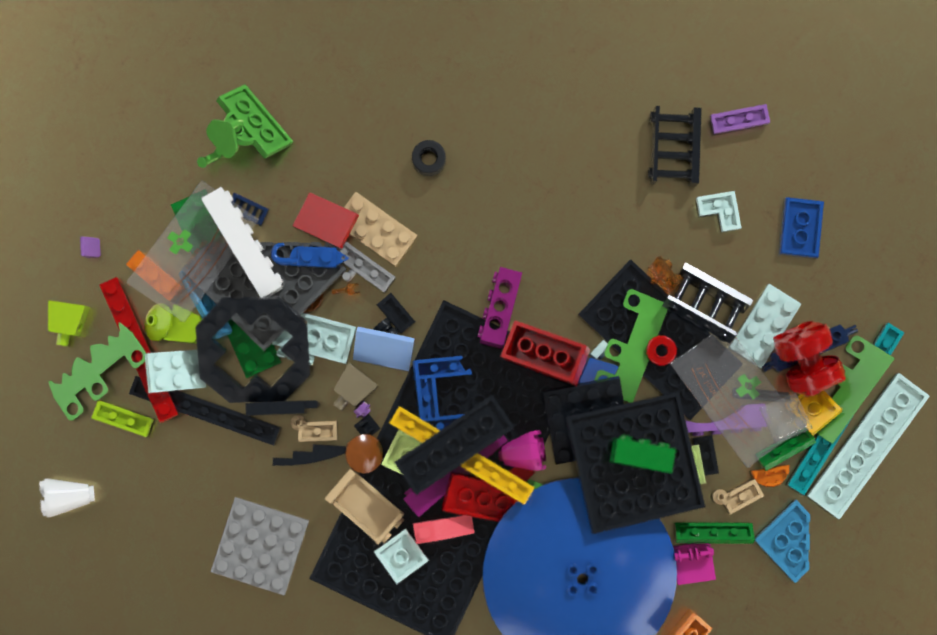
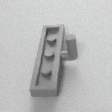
[324,242,396,293]

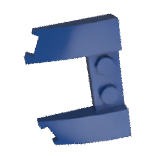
[412,356,472,430]

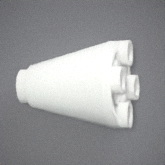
[40,479,95,517]

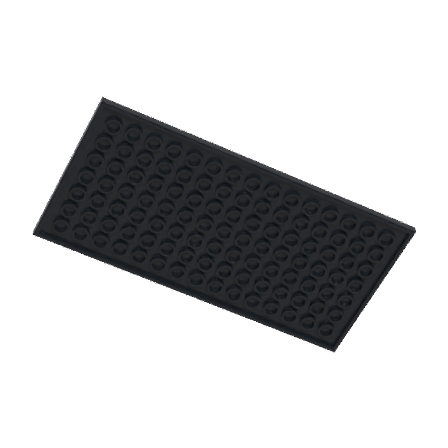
[309,300,572,635]

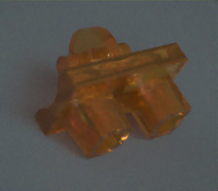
[648,256,683,295]

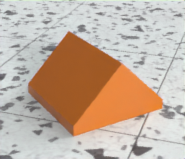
[667,609,712,635]

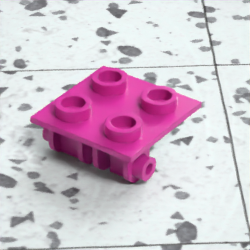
[673,544,716,585]

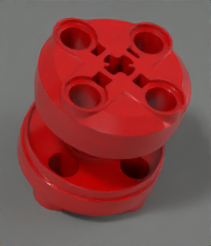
[773,321,846,396]

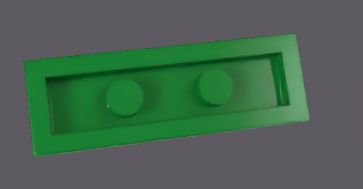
[755,427,816,471]

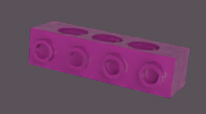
[477,267,522,349]

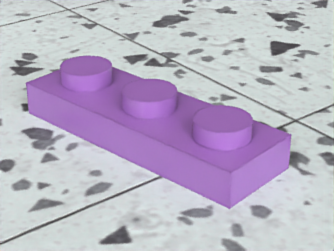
[710,104,770,135]

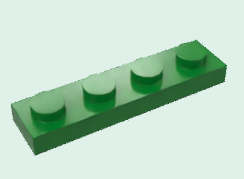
[674,523,755,544]

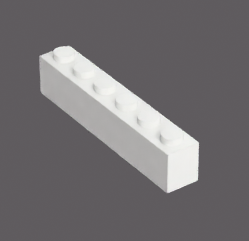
[201,187,284,298]

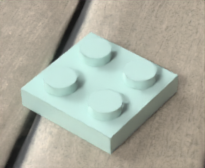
[374,529,429,584]

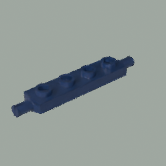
[761,324,858,373]

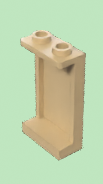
[325,469,404,544]

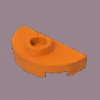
[750,465,789,487]

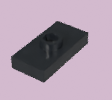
[377,293,416,334]

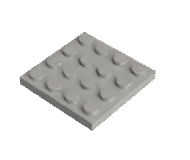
[211,497,309,595]

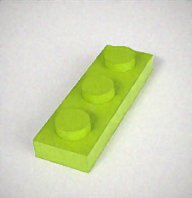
[92,400,154,437]

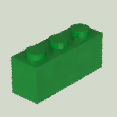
[610,435,676,473]

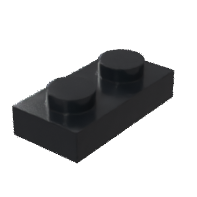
[693,435,719,476]

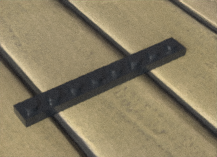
[129,376,281,446]

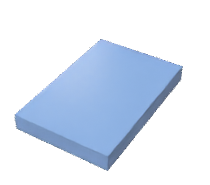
[353,327,415,371]

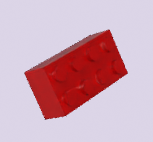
[501,320,590,386]

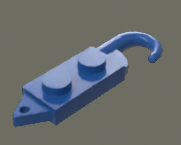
[271,243,349,268]

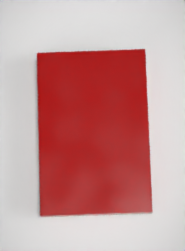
[292,192,359,249]

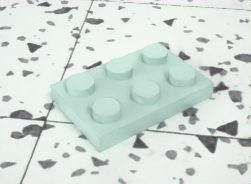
[145,350,206,393]

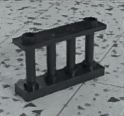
[648,106,702,186]
[662,263,753,344]

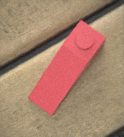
[413,515,474,544]

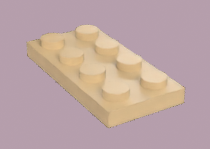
[344,192,418,267]

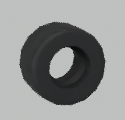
[412,140,446,176]

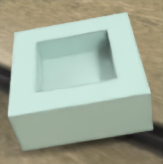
[589,340,608,359]

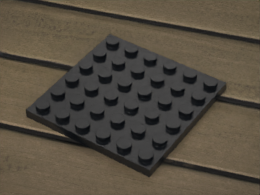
[565,392,705,534]

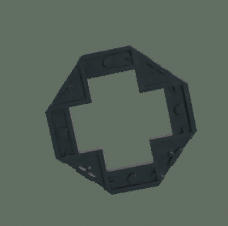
[195,296,311,403]

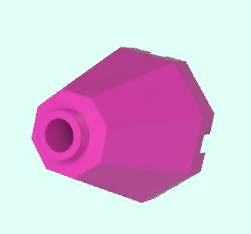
[499,430,546,471]

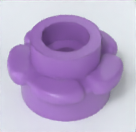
[353,401,371,418]

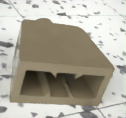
[333,363,379,411]

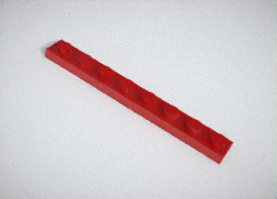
[99,277,179,423]

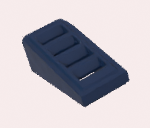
[231,193,269,226]

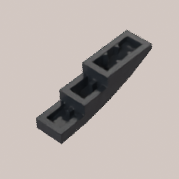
[272,444,346,466]

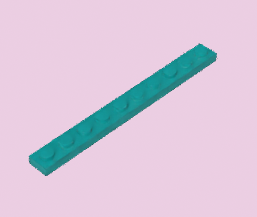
[786,323,904,495]

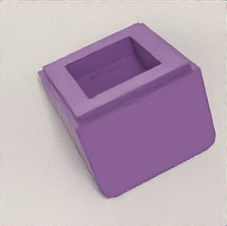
[80,237,101,258]

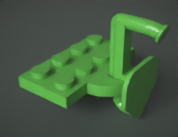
[197,84,293,168]

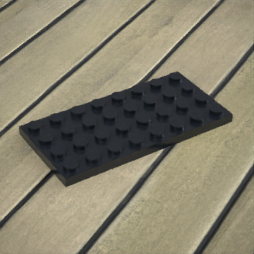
[578,259,743,420]

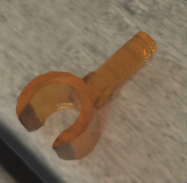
[332,283,360,295]

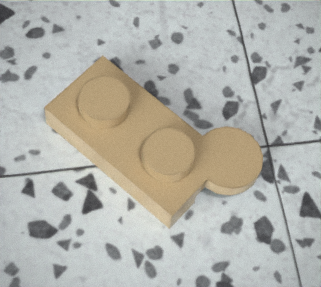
[291,415,338,442]
[712,479,764,514]

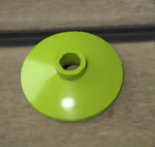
[144,303,173,341]

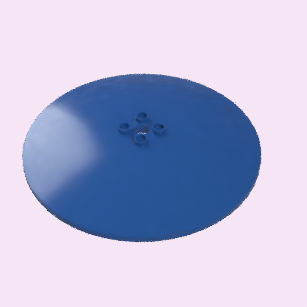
[483,478,677,635]

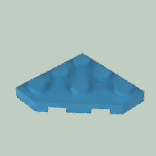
[755,500,810,583]

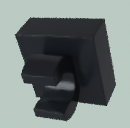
[354,414,381,436]

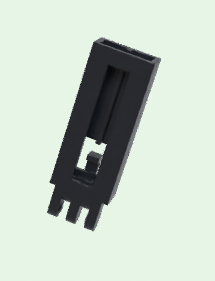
[246,400,320,416]

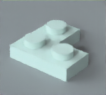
[696,191,741,232]

